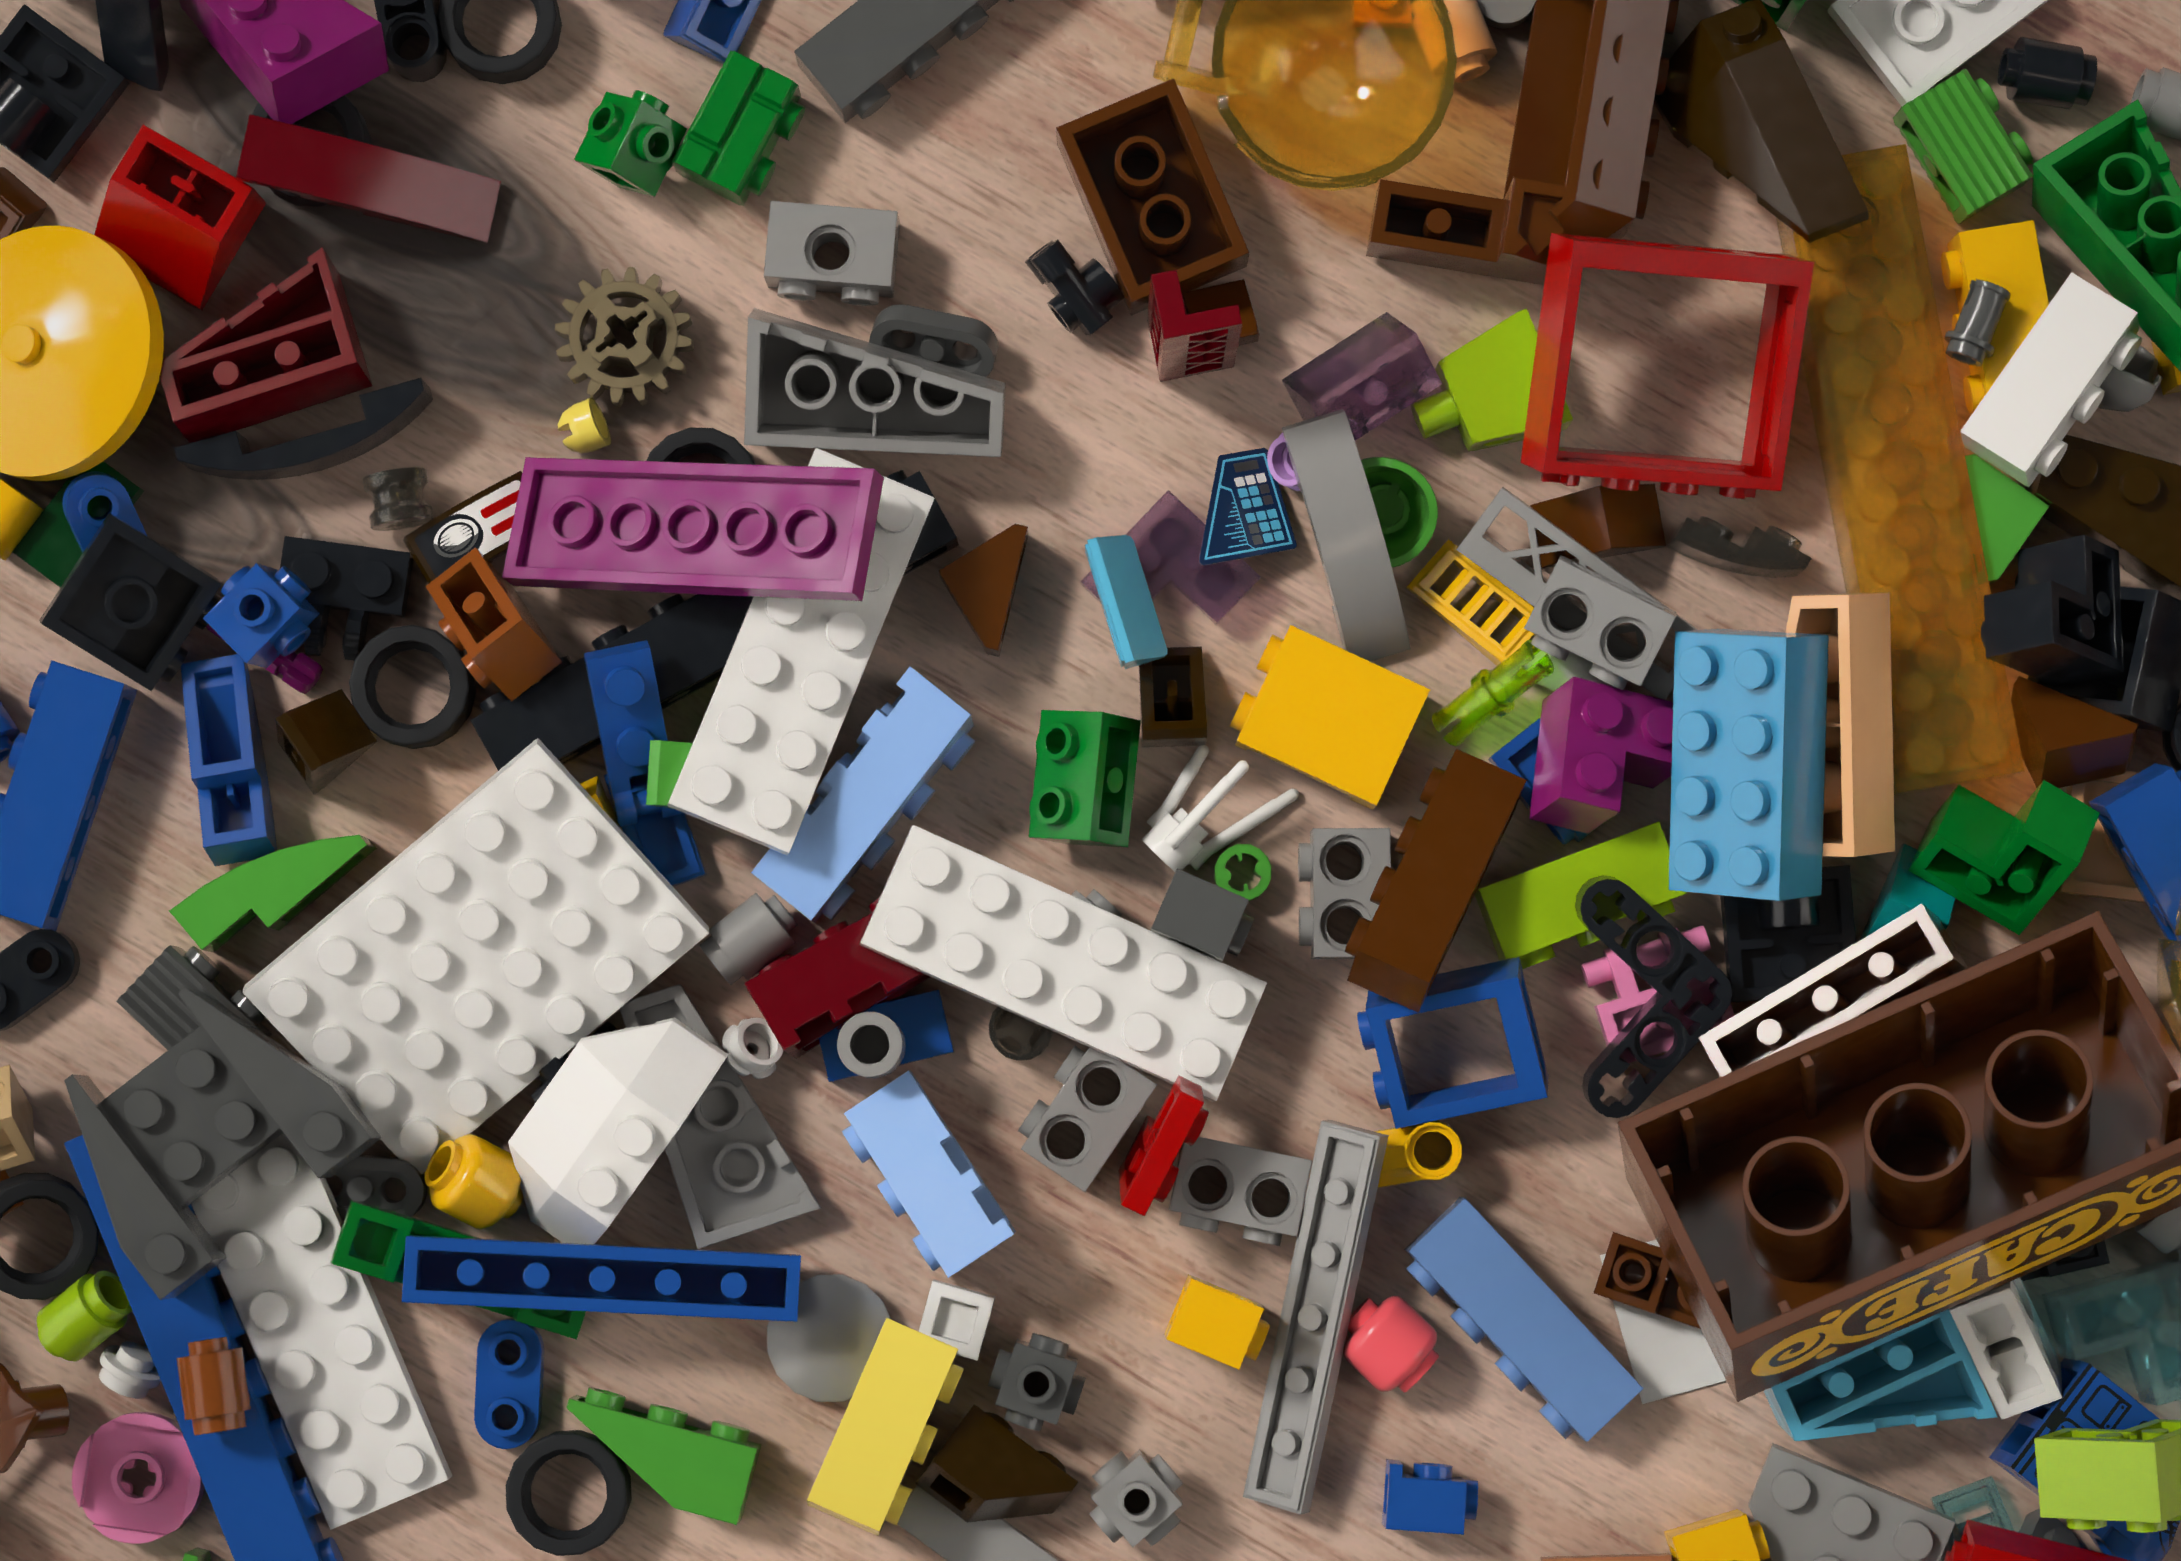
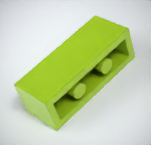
[1475,821,1687,969]

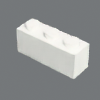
[1960,272,2142,487]

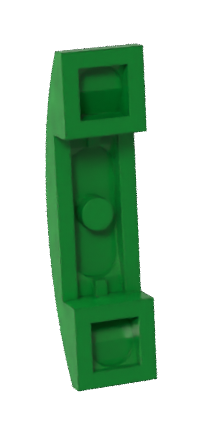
[330,1200,586,1340]

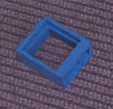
[1357,957,1549,1129]

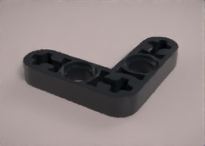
[1575,875,1732,1118]

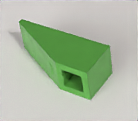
[567,1387,762,1525]

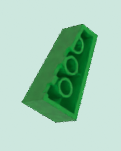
[2032,99,2181,372]

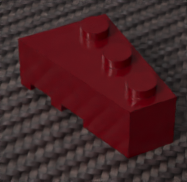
[744,898,931,1059]

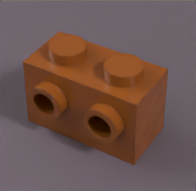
[425,547,562,702]

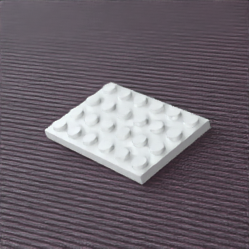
[242,738,709,1174]

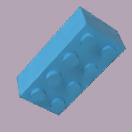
[1668,629,1829,901]

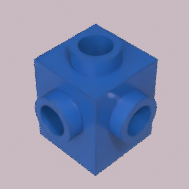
[203,563,320,668]

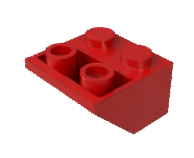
[94,124,266,311]

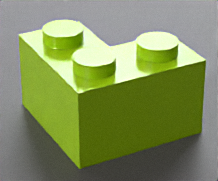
[2034,1419,2181,1533]

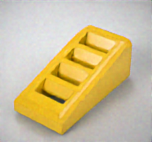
[1406,539,1534,670]

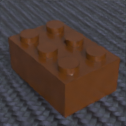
[1056,78,1249,316]

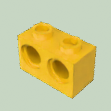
[1164,1274,1270,1370]

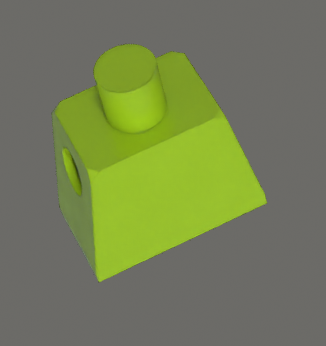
[1411,308,1573,452]

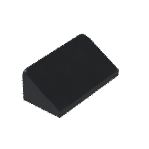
[95,0,169,91]

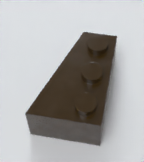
[2025,434,2181,600]

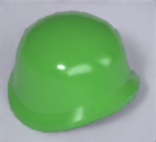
[1361,457,1438,568]

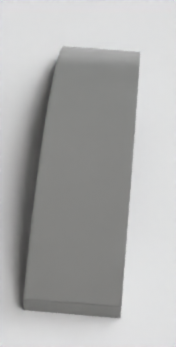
[1282,409,1411,662]

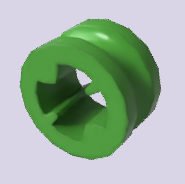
[1214,844,1271,902]

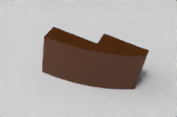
[1594,1232,1701,1329]

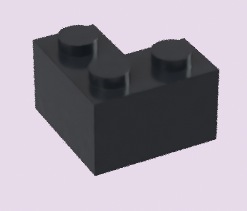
[1981,535,2124,687]

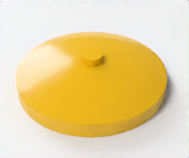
[0,226,164,481]

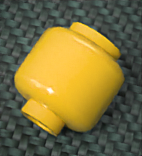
[425,1134,523,1230]

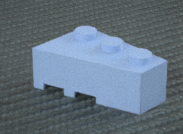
[842,1070,1016,1278]

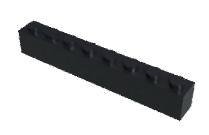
[470,470,959,771]

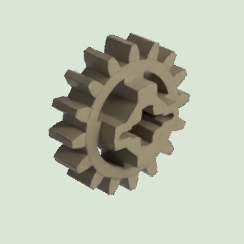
[554,267,694,407]

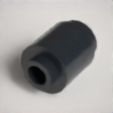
[1998,37,2097,109]

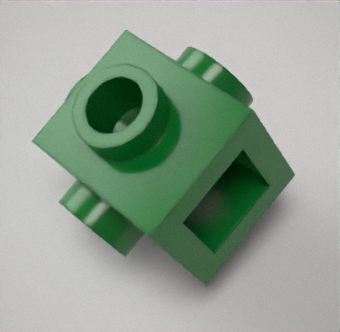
[574,90,687,197]

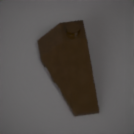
[1654,0,1869,243]

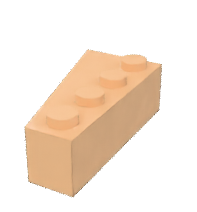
[1786,593,1895,857]

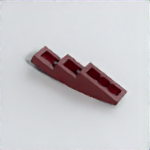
[236,114,501,244]

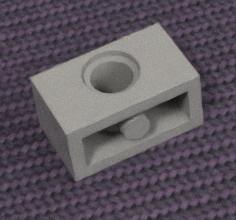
[764,201,900,306]

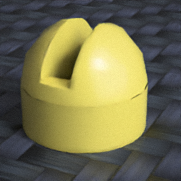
[558,398,611,454]

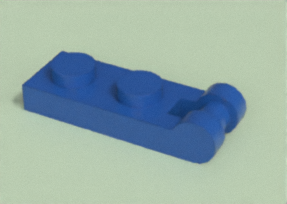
[584,640,682,828]

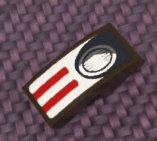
[403,471,522,584]

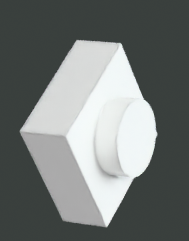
[918,1279,996,1361]

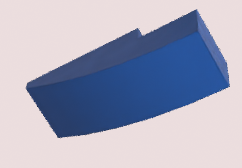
[181,654,277,867]

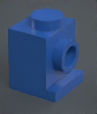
[1382,1459,1478,1535]

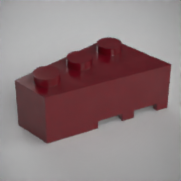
[160,247,373,443]

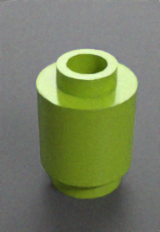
[37,1271,132,1362]

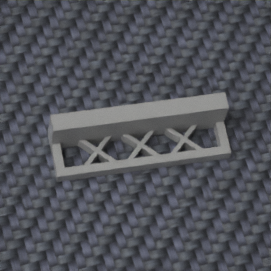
[1456,487,1698,700]

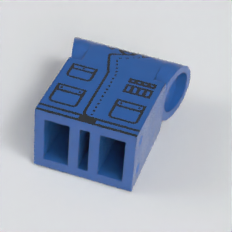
[1989,1356,2180,1561]

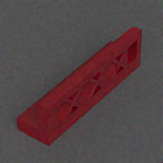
[1147,270,1242,382]

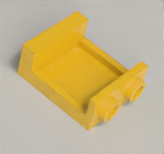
[1230,625,1430,810]

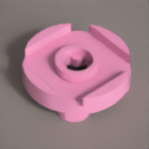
[72,1412,205,1544]

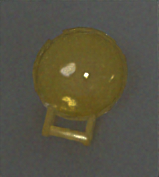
[1153,0,1458,191]

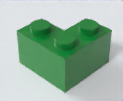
[1908,780,2100,935]

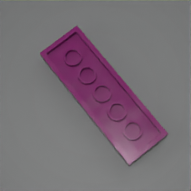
[502,457,884,601]

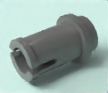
[1944,279,2011,366]

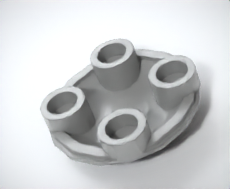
[767,1274,891,1402]

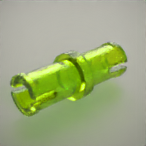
[1432,639,1554,747]

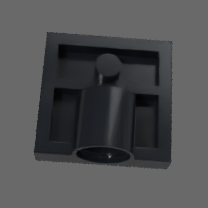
[0,4,130,183]
[1720,865,1856,1002]

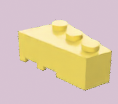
[807,1318,964,1536]

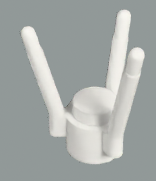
[1141,745,1299,872]

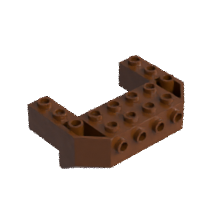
[1366,0,1679,285]

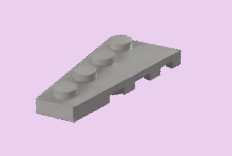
[620,984,822,1249]

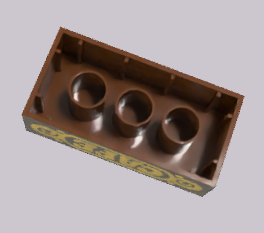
[1617,911,2181,1402]

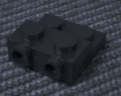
[39,513,222,691]

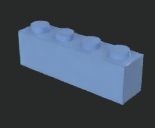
[1404,1197,1644,1442]

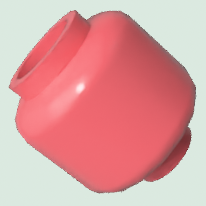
[1343,1296,1439,1393]

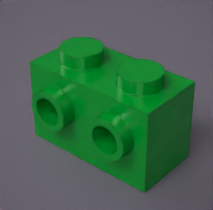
[1029,710,1141,848]

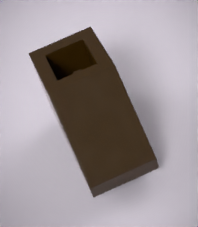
[915,1404,1078,1523]

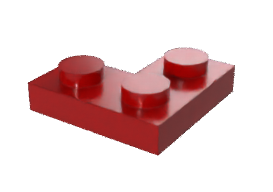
[1118,1075,1209,1216]

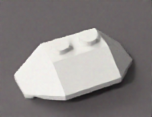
[508,1018,728,1244]

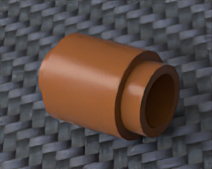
[176,1336,251,1435]

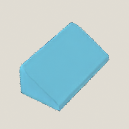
[1085,535,1168,669]

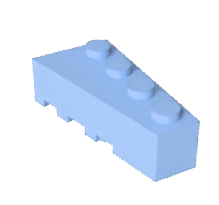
[751,666,975,923]

